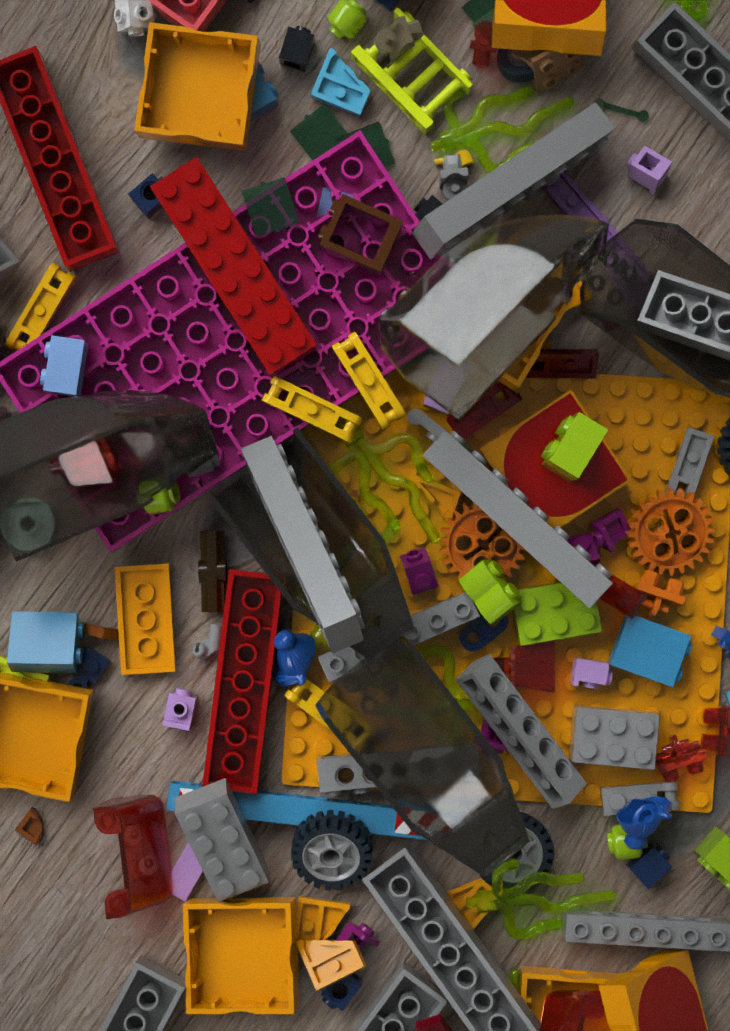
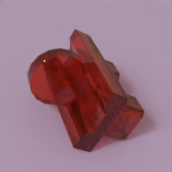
[469,21,497,67]
[599,575,648,619]
[700,704,730,756]
[655,734,707,783]

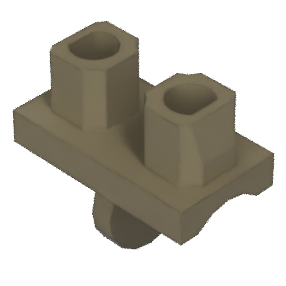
[374,16,423,61]

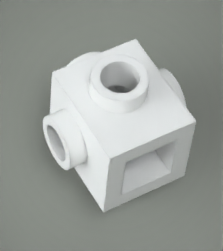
[114,0,155,37]

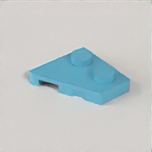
[311,48,370,117]

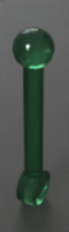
[594,98,649,122]

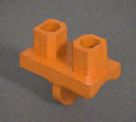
[632,570,686,618]

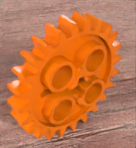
[625,487,715,576]
[439,502,525,581]

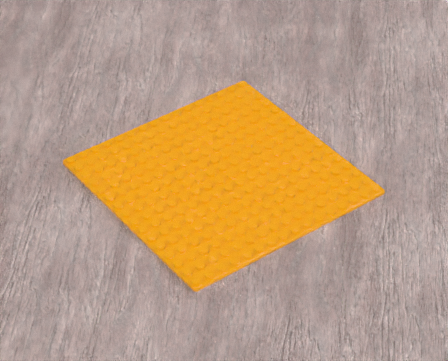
[282,362,730,813]

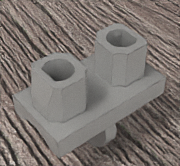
[439,154,469,200]

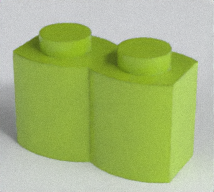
[459,559,522,624]

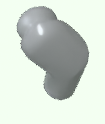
[192,624,222,659]

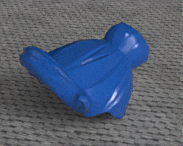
[272,630,315,686]
[617,796,672,850]

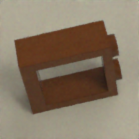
[317,194,403,276]

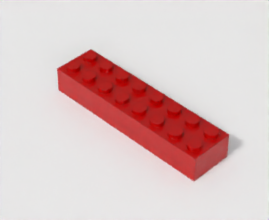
[0,46,120,272]
[150,157,317,378]
[202,569,285,794]

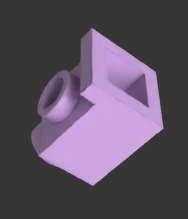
[626,146,672,195]
[570,657,613,689]
[162,688,198,731]

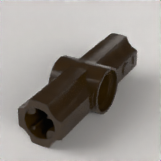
[198,530,227,612]

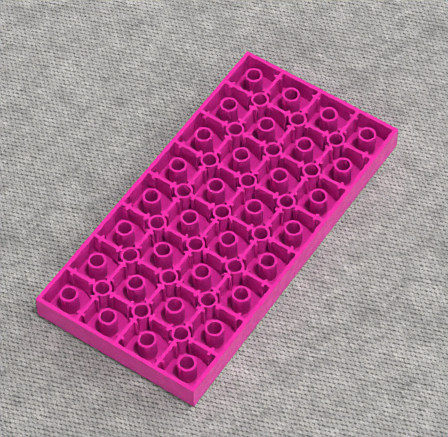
[0,130,455,552]

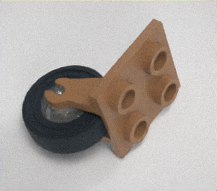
[497,49,584,93]

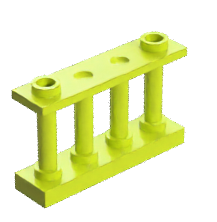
[351,7,473,135]

